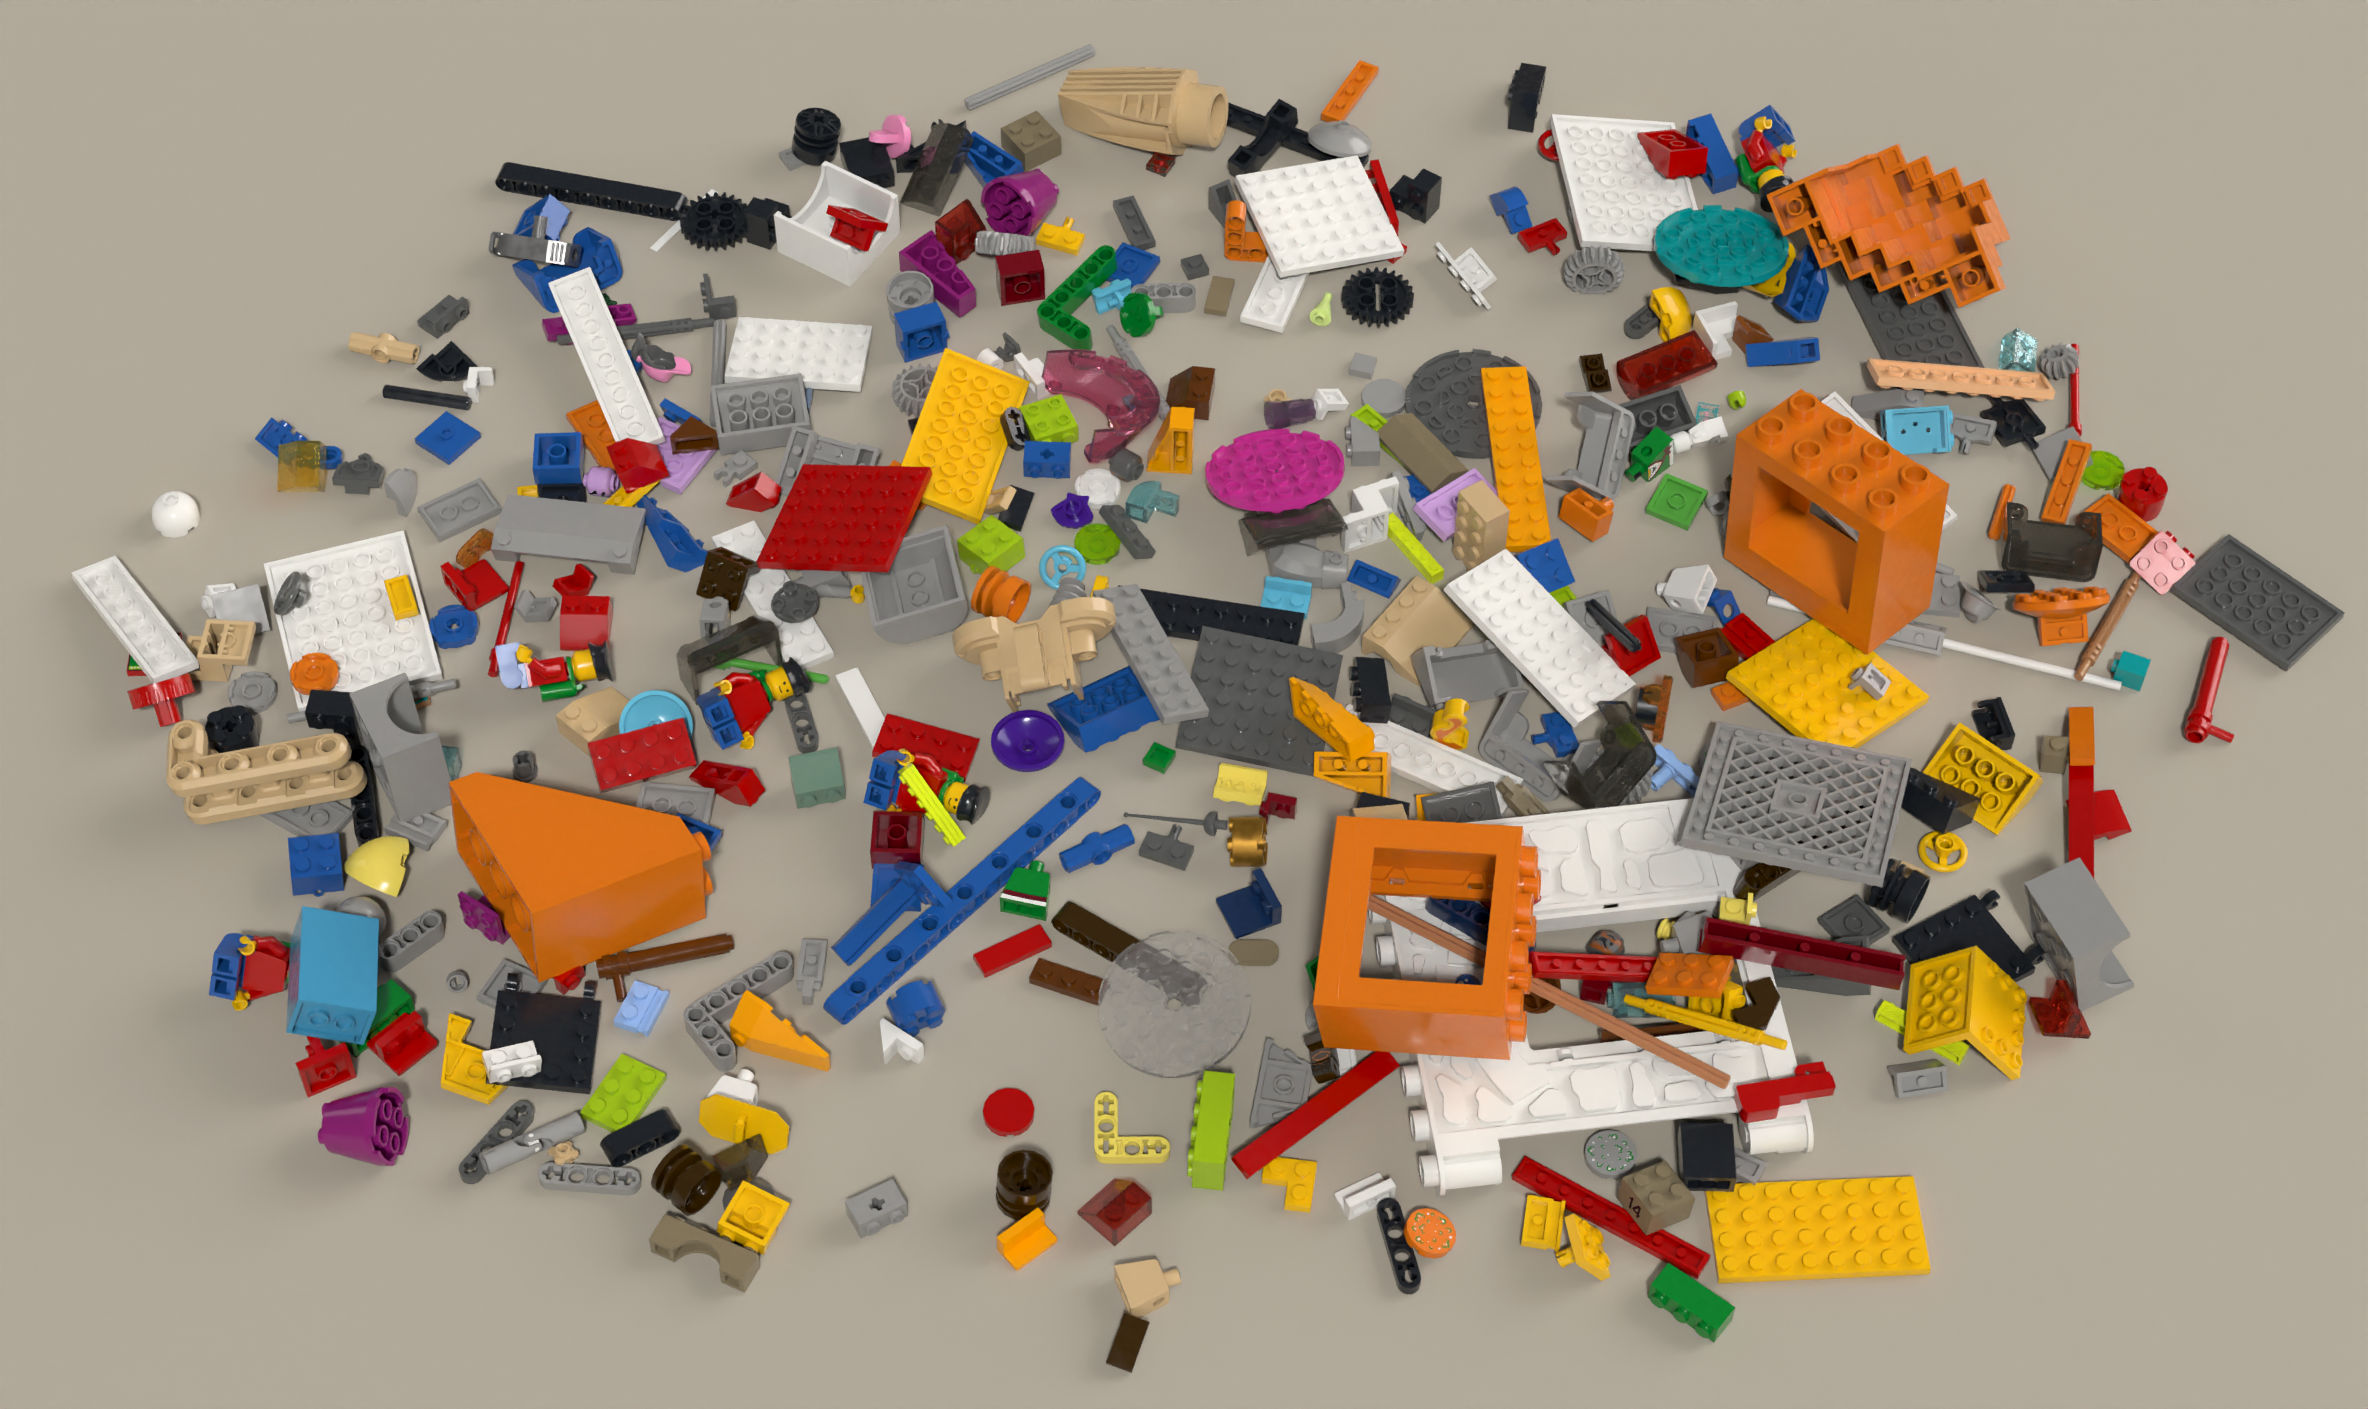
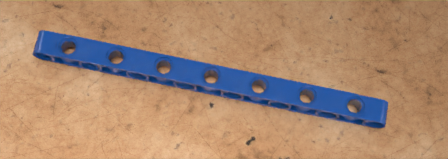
[823,777,1101,1025]

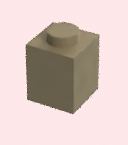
[2039,735,2070,774]

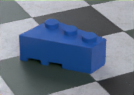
[1686,113,1739,194]
[960,131,1024,188]

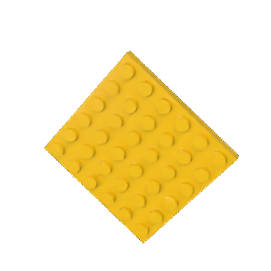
[1726,619,1930,748]

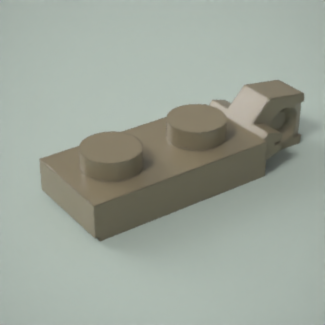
[1496,775,1550,817]

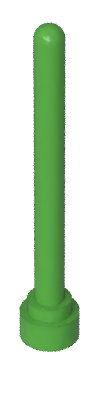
[714,650,829,684]

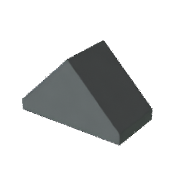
[1208,179,1237,228]

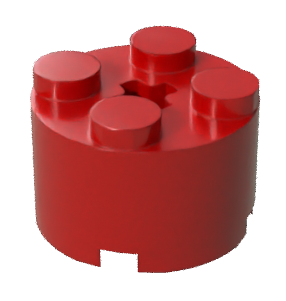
[2116,467,2168,522]

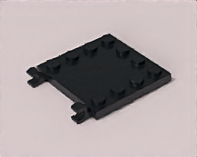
[1892,890,2046,982]
[485,973,601,1094]

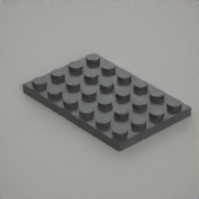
[2171,534,2345,671]

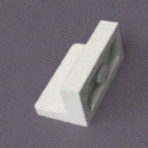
[1014,352,1060,400]
[1334,1173,1396,1220]

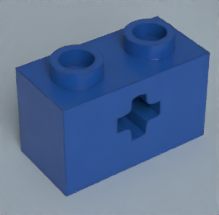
[1023,441,1071,479]

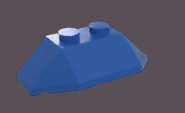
[1774,244,1829,322]

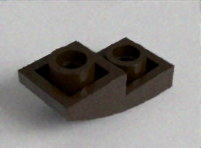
[1579,353,1612,393]
[1106,1313,1150,1373]

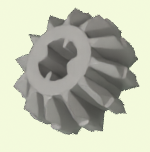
[2040,342,2079,380]

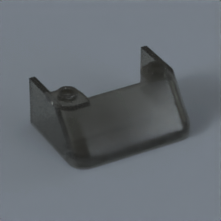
[676,615,783,706]
[1543,701,1656,809]

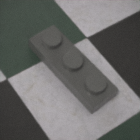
[1113,195,1156,250]
[1099,505,1156,559]

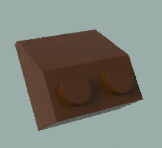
[1166,366,1215,420]
[1675,627,1739,688]

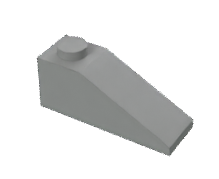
[1851,388,1925,421]

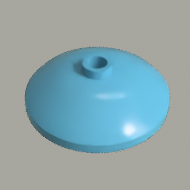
[619,690,693,739]

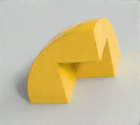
[1649,287,1692,351]

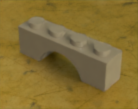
[649,1214,760,1293]

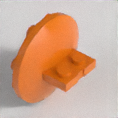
[2012,586,2110,646]

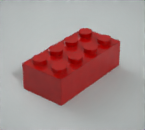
[587,718,697,794]

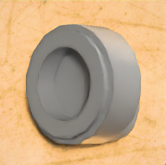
[1705,491,1729,516]

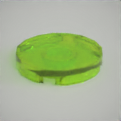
[2081,450,2125,490]
[1074,523,1121,565]

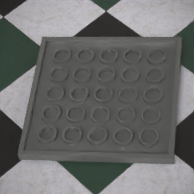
[1175,626,1343,777]

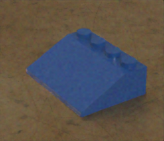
[1047,665,1160,753]

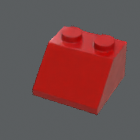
[606,438,670,494]
[560,595,613,651]

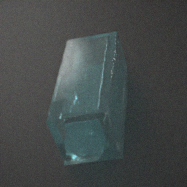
[1606,982,1676,1018]

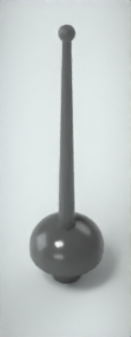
[1123,812,1228,836]

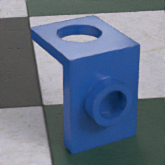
[1707,588,1741,626]

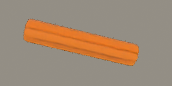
[1988,484,2016,541]

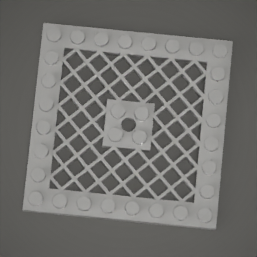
[1681,721,1912,887]

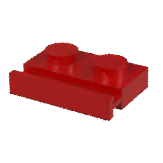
[1720,612,1775,661]

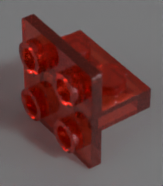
[2029,980,2091,1039]

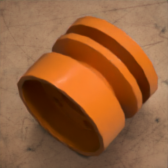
[971,566,1031,623]

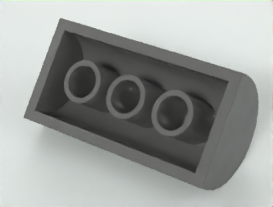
[1619,385,1697,450]

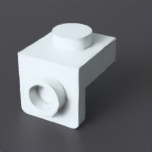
[463,367,495,403]

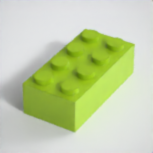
[1187,1071,1235,1191]

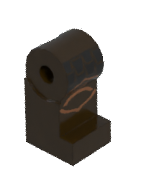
[1304,1032,1340,1084]

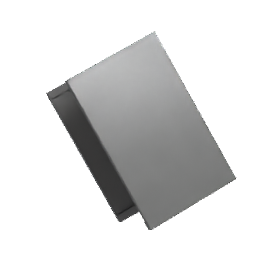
[349,673,451,822]
[2024,857,2134,1012]

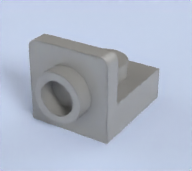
[1848,663,1891,700]

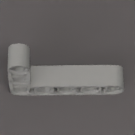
[684,952,794,1072]

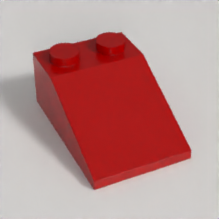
[1637,129,1708,179]

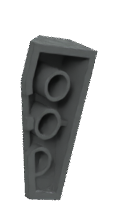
[1771,936,1871,996]

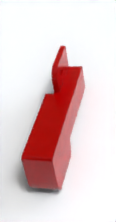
[1734,1061,1836,1123]

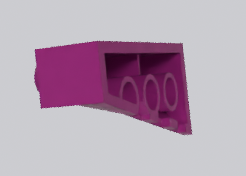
[899,230,976,318]

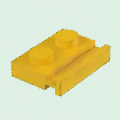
[1521,1195,1566,1252]

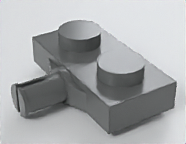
[1139,824,1194,871]

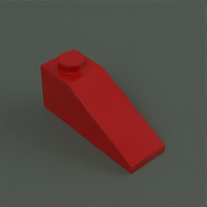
[689,760,765,807]

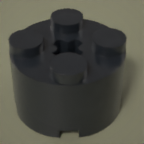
[205,705,260,753]

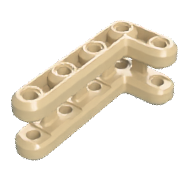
[166,720,367,825]

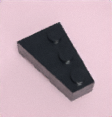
[1901,768,1981,835]

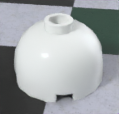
[151,491,200,538]

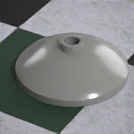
[1307,120,1372,158]

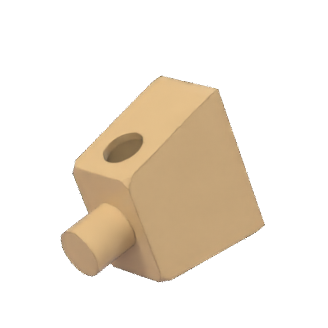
[1114,1259,1181,1318]

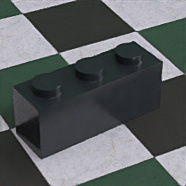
[1349,657,1391,724]

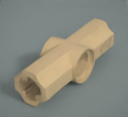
[348,332,420,364]

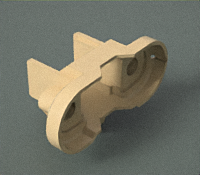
[952,597,1117,713]

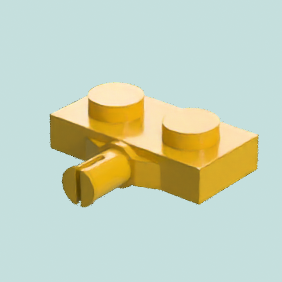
[1036,217,1085,256]

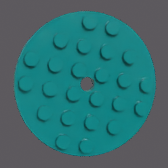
[1654,205,1789,287]

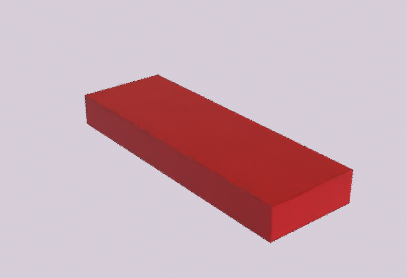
[973,924,1052,978]

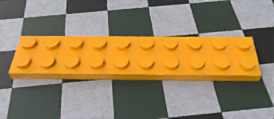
[1480,366,1551,552]

